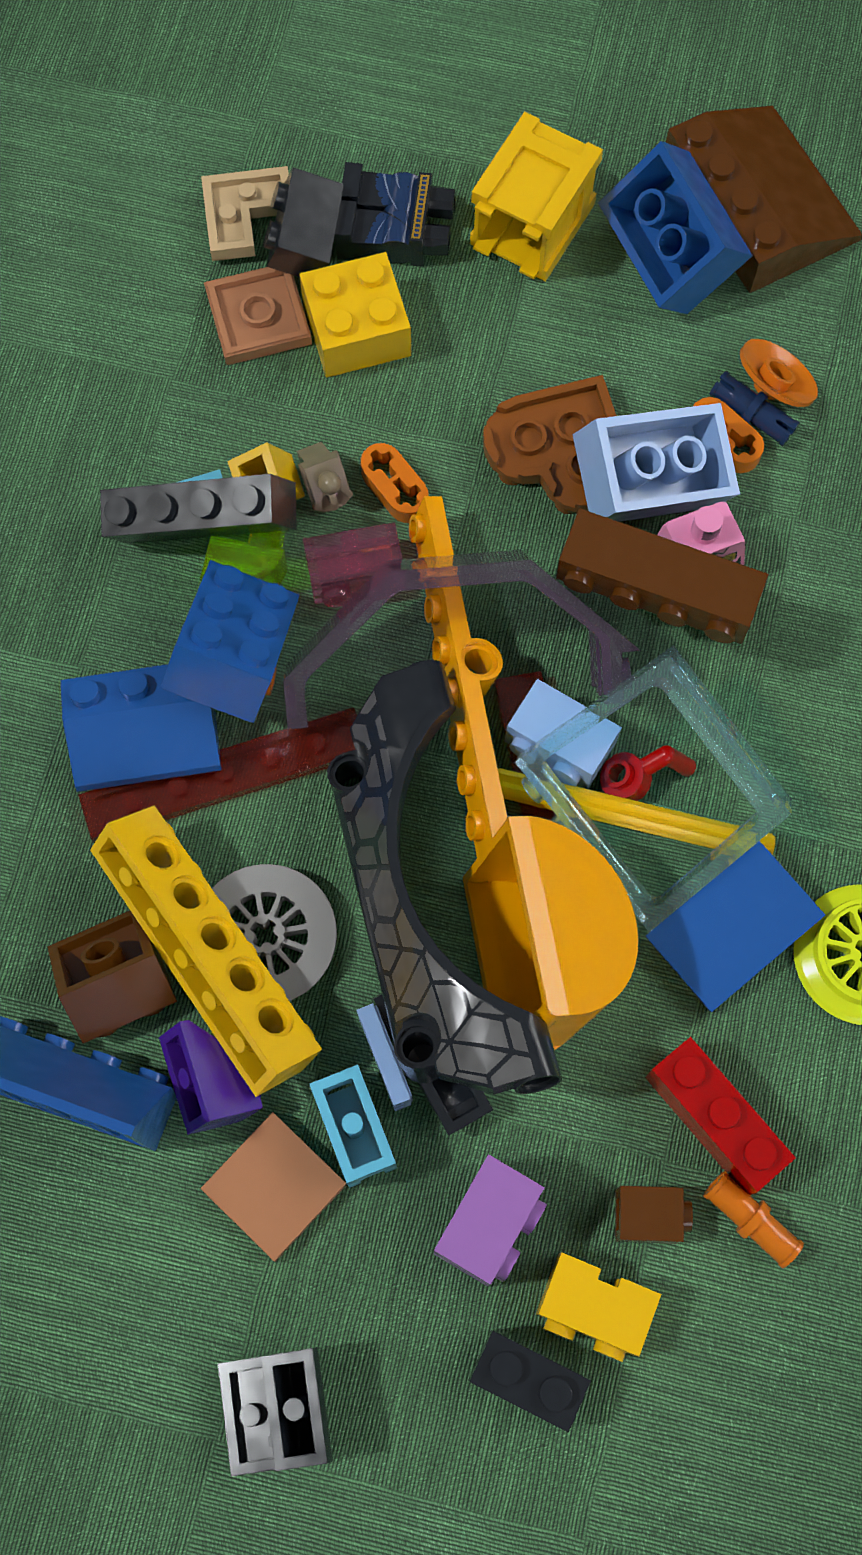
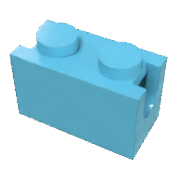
[309,1065,397,1188]

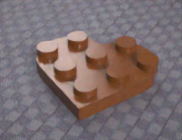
[483,375,617,514]

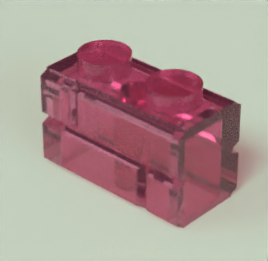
[303,522,406,607]

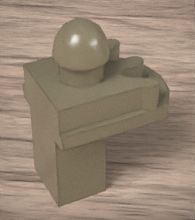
[296,442,353,512]

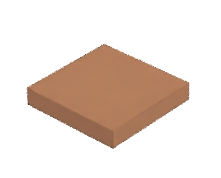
[204,267,312,366]
[200,1112,347,1262]

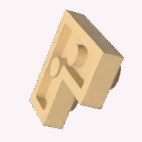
[201,166,289,261]

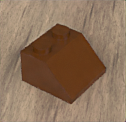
[47,910,177,1044]

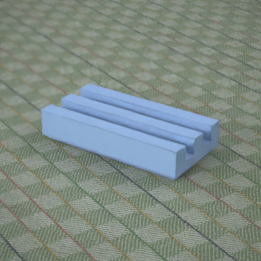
[357,1003,413,1111]

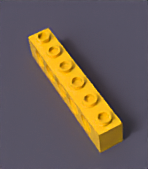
[90,805,322,1097]

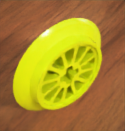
[793,885,862,1025]

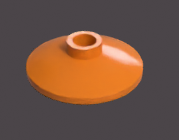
[740,339,818,407]

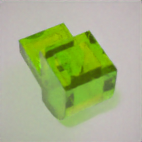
[200,531,288,585]

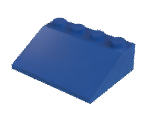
[0,1016,176,1152]

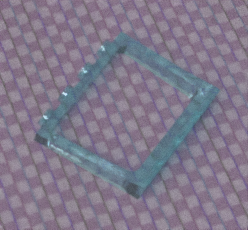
[515,645,792,932]

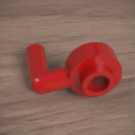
[600,745,696,801]

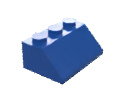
[60,664,222,792]

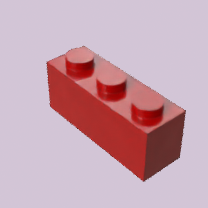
[645,1036,796,1195]

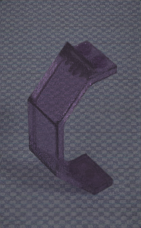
[283,550,641,729]

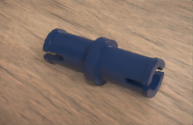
[709,371,800,447]

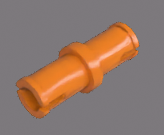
[703,1171,804,1268]

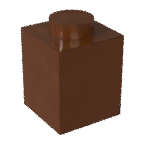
[615,1185,693,1244]

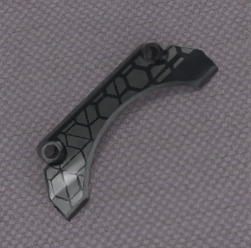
[327,660,562,1094]

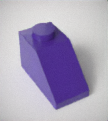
[159,1020,263,1135]

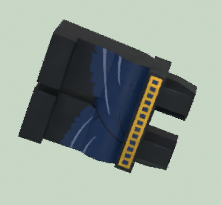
[334,162,456,267]

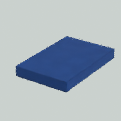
[645,840,825,1013]

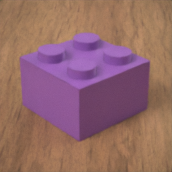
[434,1154,547,1287]

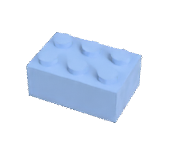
[573,403,740,522]

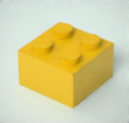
[299,252,411,378]

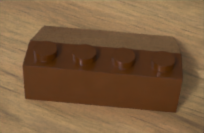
[666,106,862,293]
[556,508,769,644]

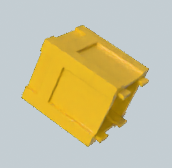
[470,111,603,282]

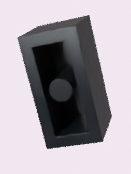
[263,167,344,277]
[468,1330,591,1433]

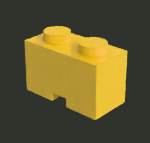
[536,1252,662,1362]

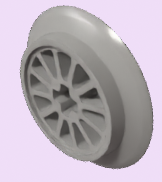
[212,864,337,1001]

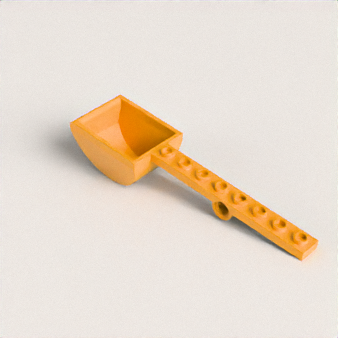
[409,496,638,1050]

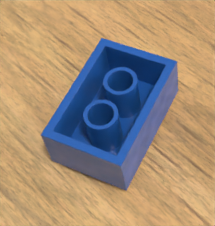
[598,141,753,314]
[160,560,300,723]

